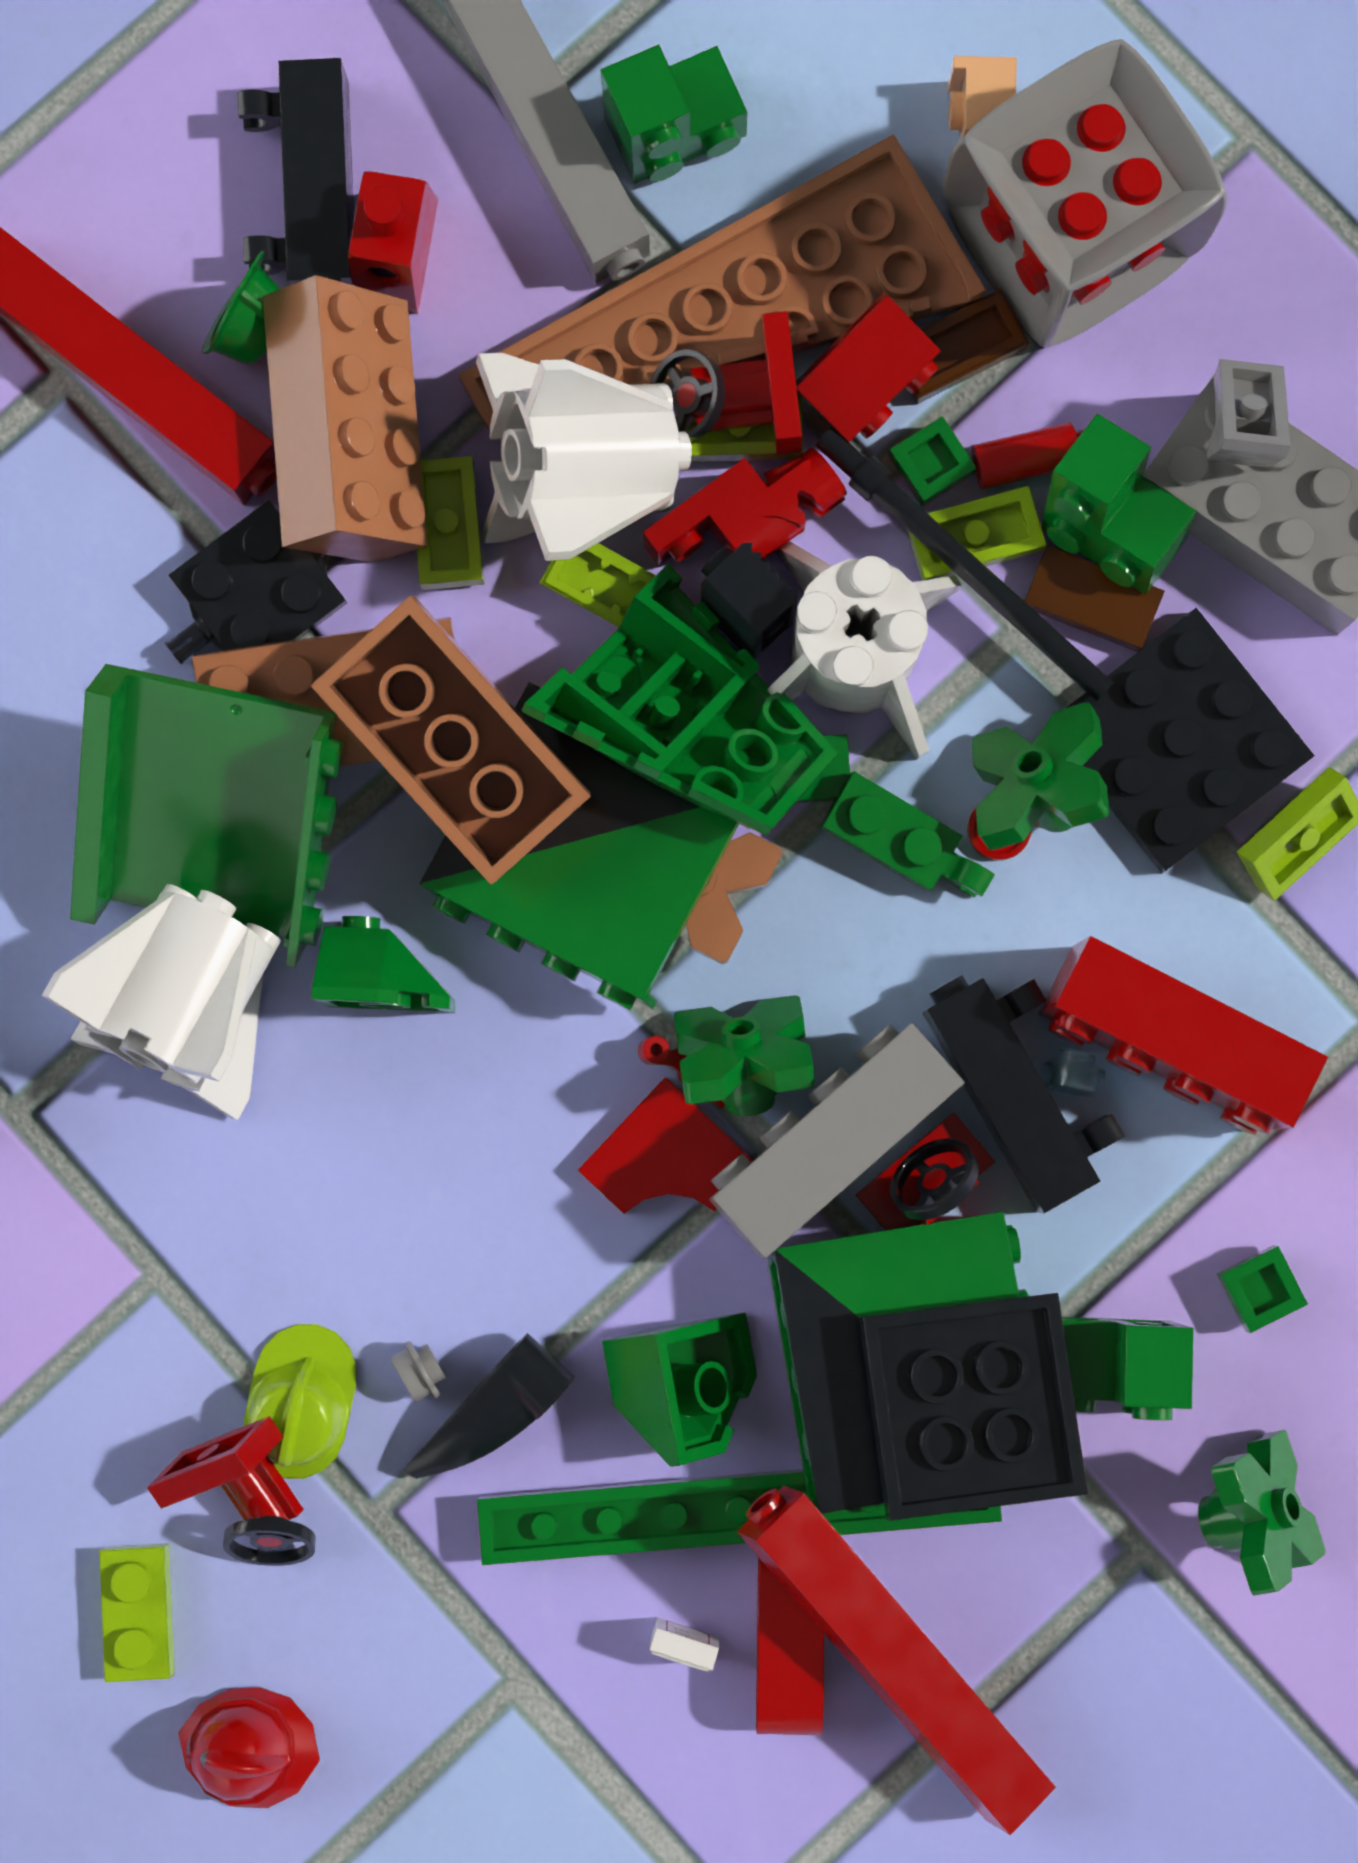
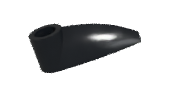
[404,1333,575,1479]

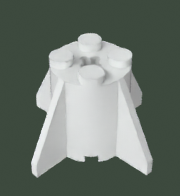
[476,353,692,561]
[767,541,962,760]
[41,884,281,1120]

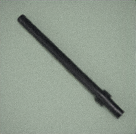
[815,427,1114,701]

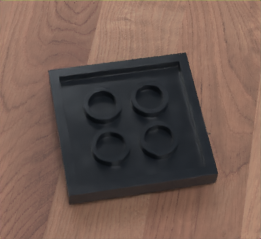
[1045,607,1315,874]
[859,1293,1088,1521]

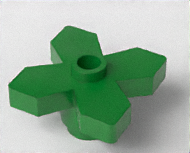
[972,702,1109,850]
[674,995,815,1116]
[1198,1430,1326,1596]

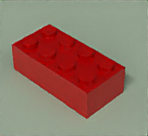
[1038,936,1328,1135]

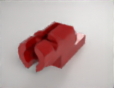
[643,447,847,566]

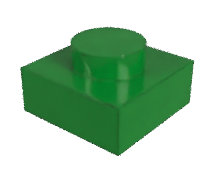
[888,416,977,507]
[1216,1245,1308,1333]

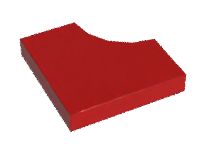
[578,1077,753,1214]

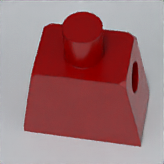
[348,171,438,314]

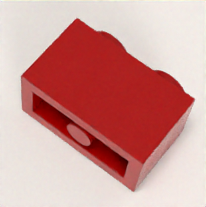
[796,292,941,442]

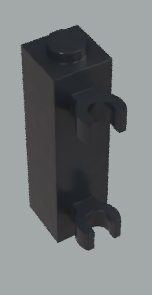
[237,58,354,286]
[922,975,1125,1213]

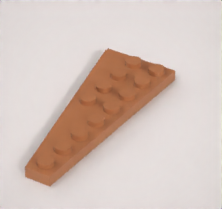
[458,134,986,433]

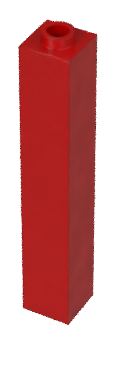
[0,227,277,506]
[737,1486,1056,1836]

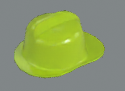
[244,1324,357,1479]

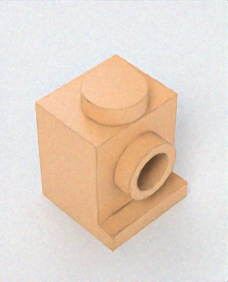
[948,56,1017,140]

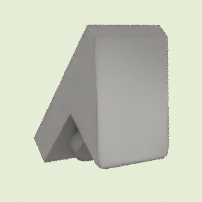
[1206,359,1290,467]

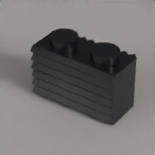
[700,543,797,659]

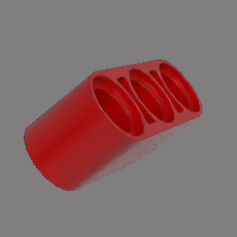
[756,1557,824,1735]

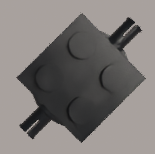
[165,500,347,665]

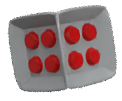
[943,39,1227,348]

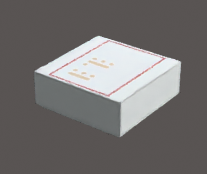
[650,1617,719,1672]

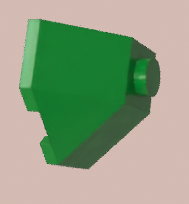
[311,916,455,1013]
[602,1312,757,1467]

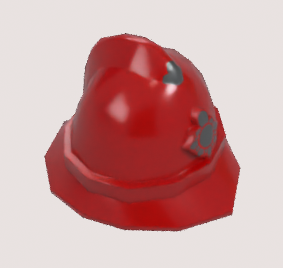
[178,1687,320,1808]

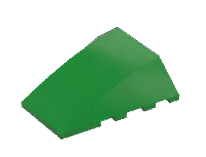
[521,563,838,835]

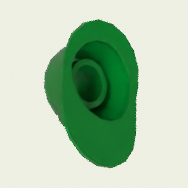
[202,251,281,365]

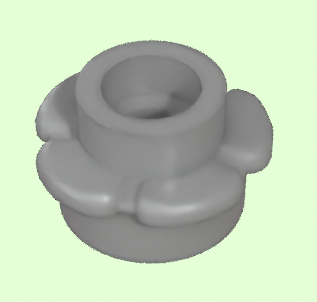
[390,1341,446,1403]

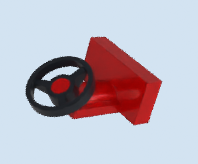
[650,311,802,455]
[855,1113,995,1231]
[147,1416,316,1566]

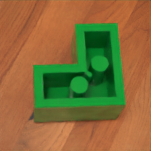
[600,44,748,184]
[1041,413,1197,595]
[1062,1317,1194,1420]

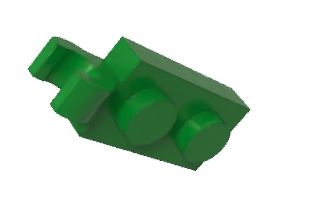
[819,771,995,898]

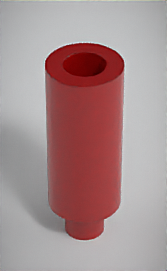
[971,422,1084,490]

